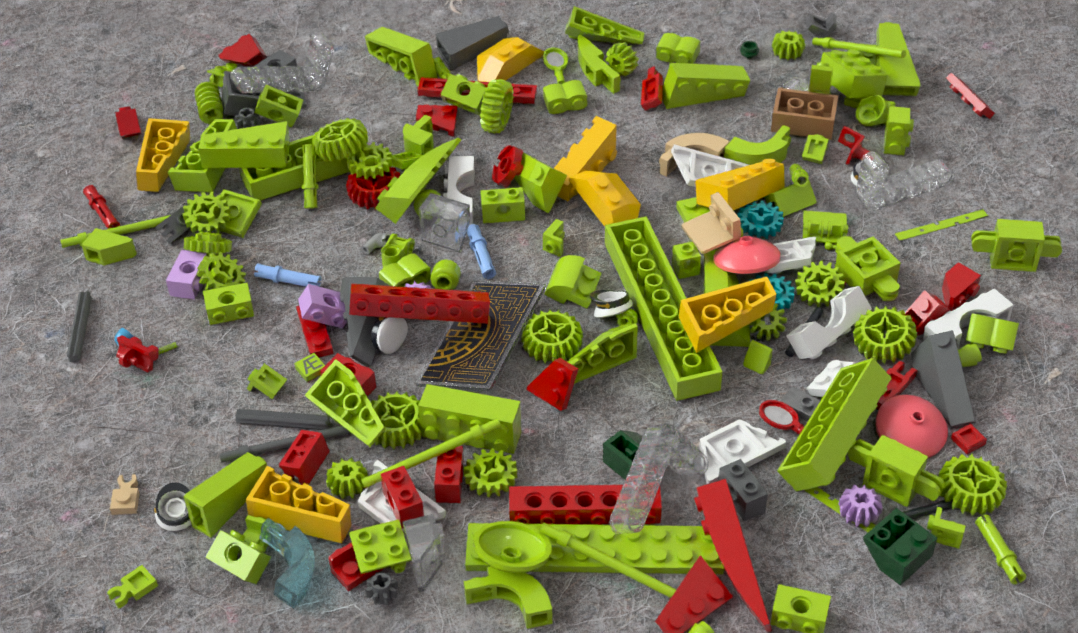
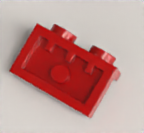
[328,542,384,592]

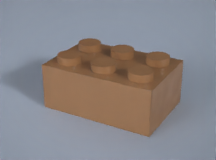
[771,88,839,140]

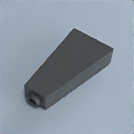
[436,16,509,70]

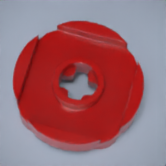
[492,145,523,188]

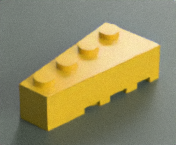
[695,159,785,211]
[679,277,776,353]

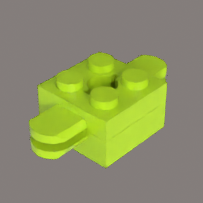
[971,219,1062,272]
[835,236,901,301]
[848,435,945,507]

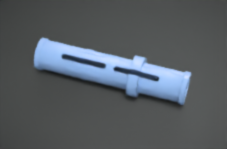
[466,224,496,279]
[254,263,321,287]

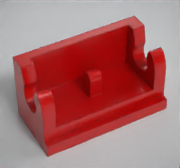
[279,429,330,485]

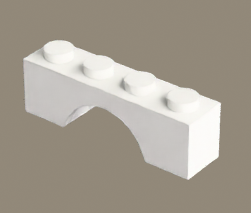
[443,156,475,229]
[786,286,872,360]
[923,289,1013,348]

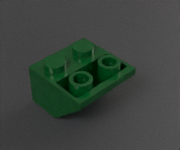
[603,430,672,484]
[863,508,937,586]

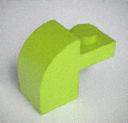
[403,115,434,155]

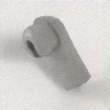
[361,233,391,255]

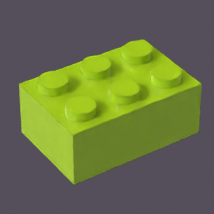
[821,49,888,98]

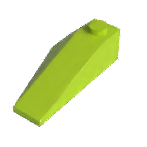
[304,359,386,447]

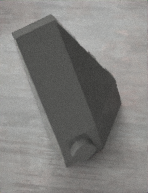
[222,71,307,116]
[340,277,390,367]
[911,330,976,428]

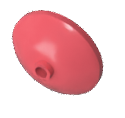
[714,236,781,274]
[875,395,948,458]

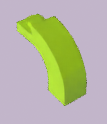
[724,125,791,165]
[463,567,553,629]

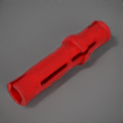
[83,185,121,229]

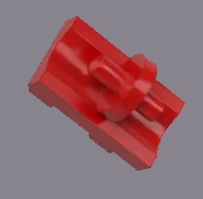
[116,335,159,372]

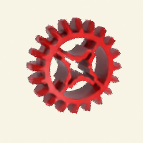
[346,167,401,210]

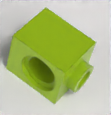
[672,242,701,279]

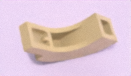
[659,133,730,177]

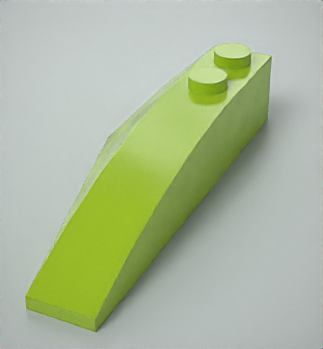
[375,137,461,224]
[704,248,750,347]

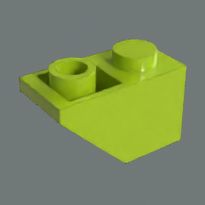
[81,228,137,266]

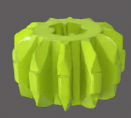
[772,30,805,60]
[605,42,639,76]
[748,303,787,341]
[326,457,368,500]

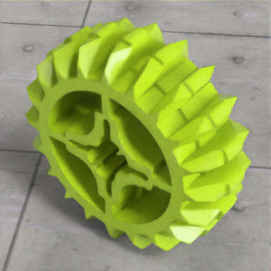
[480,79,514,134]
[312,118,368,162]
[853,305,917,364]
[521,309,583,364]
[371,391,421,450]
[938,454,1007,516]

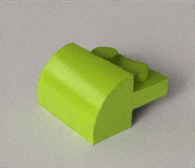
[544,255,601,309]

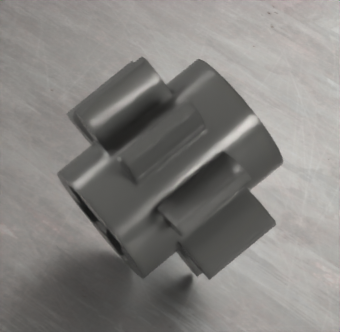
[235,108,261,129]
[366,572,398,605]

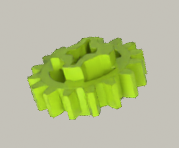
[347,142,393,179]
[183,191,230,233]
[184,232,232,257]
[197,252,246,290]
[795,261,845,307]
[464,448,518,498]

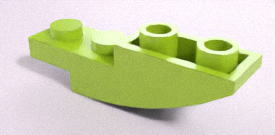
[578,34,621,94]
[809,62,833,94]

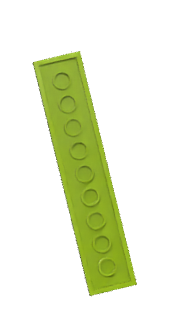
[465,523,724,574]

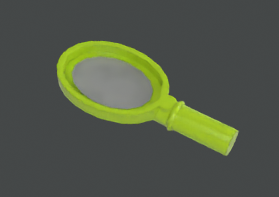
[543,47,568,84]

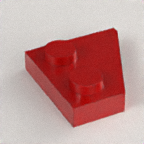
[416,105,458,137]
[526,358,578,411]

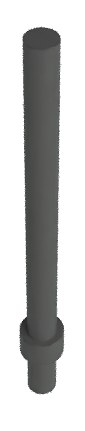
[219,426,350,463]

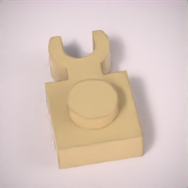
[110,474,140,515]

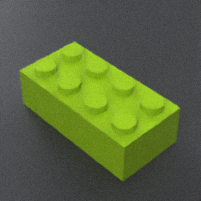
[418,384,522,454]

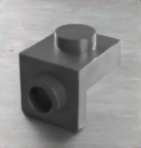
[806,12,837,37]

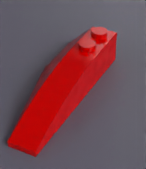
[694,479,772,632]

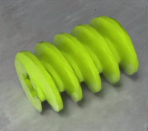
[194,81,223,124]

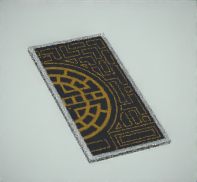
[415,281,546,392]

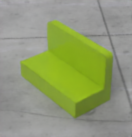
[765,179,817,217]

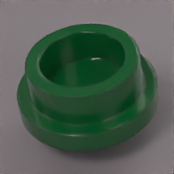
[740,41,759,58]

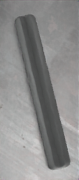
[67,291,92,362]
[236,409,329,430]

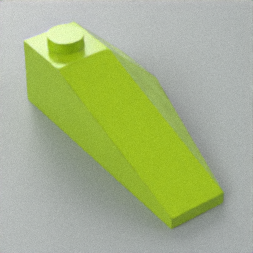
[564,6,644,44]
[514,152,567,213]
[567,323,638,384]

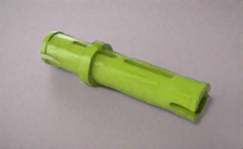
[302,144,319,209]
[789,164,809,187]
[975,515,1026,585]

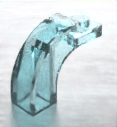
[259,518,315,609]

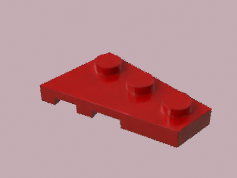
[655,555,733,633]

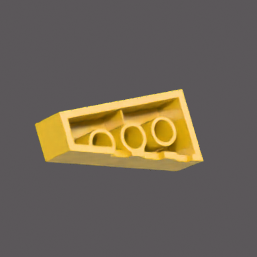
[554,116,617,201]
[136,118,190,192]
[246,466,352,543]

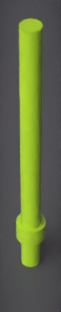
[812,37,906,58]
[60,215,170,248]
[361,418,502,489]
[539,523,677,598]

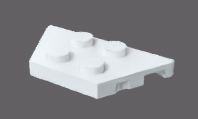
[671,145,749,187]
[764,237,816,274]
[699,419,787,484]
[358,460,446,531]

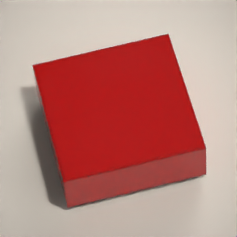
[951,423,987,454]

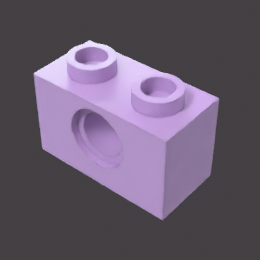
[166,250,210,299]
[298,284,347,328]

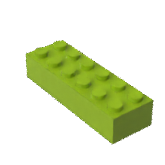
[239,134,350,200]
[777,358,891,491]

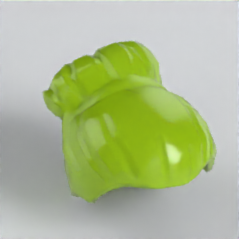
[855,95,896,126]

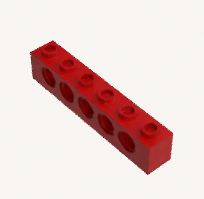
[349,284,490,324]
[509,484,662,525]

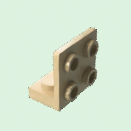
[682,192,741,254]

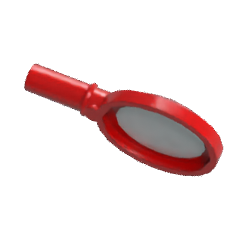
[759,400,805,435]

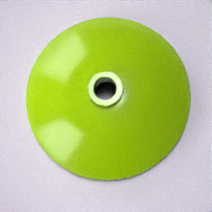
[473,521,552,573]

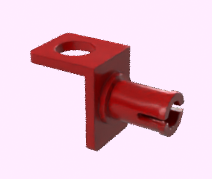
[838,126,878,165]

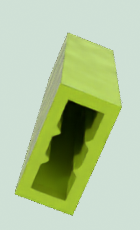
[876,22,920,96]
[184,452,268,538]

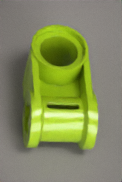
[381,233,415,267]

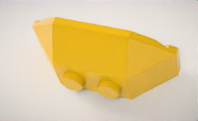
[477,37,544,82]
[569,170,641,227]

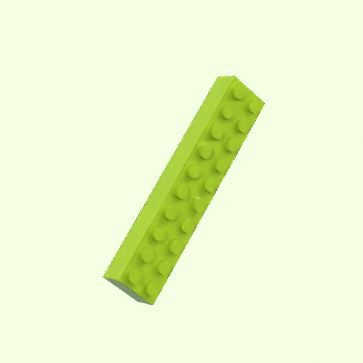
[605,216,723,401]

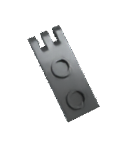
[155,194,200,244]

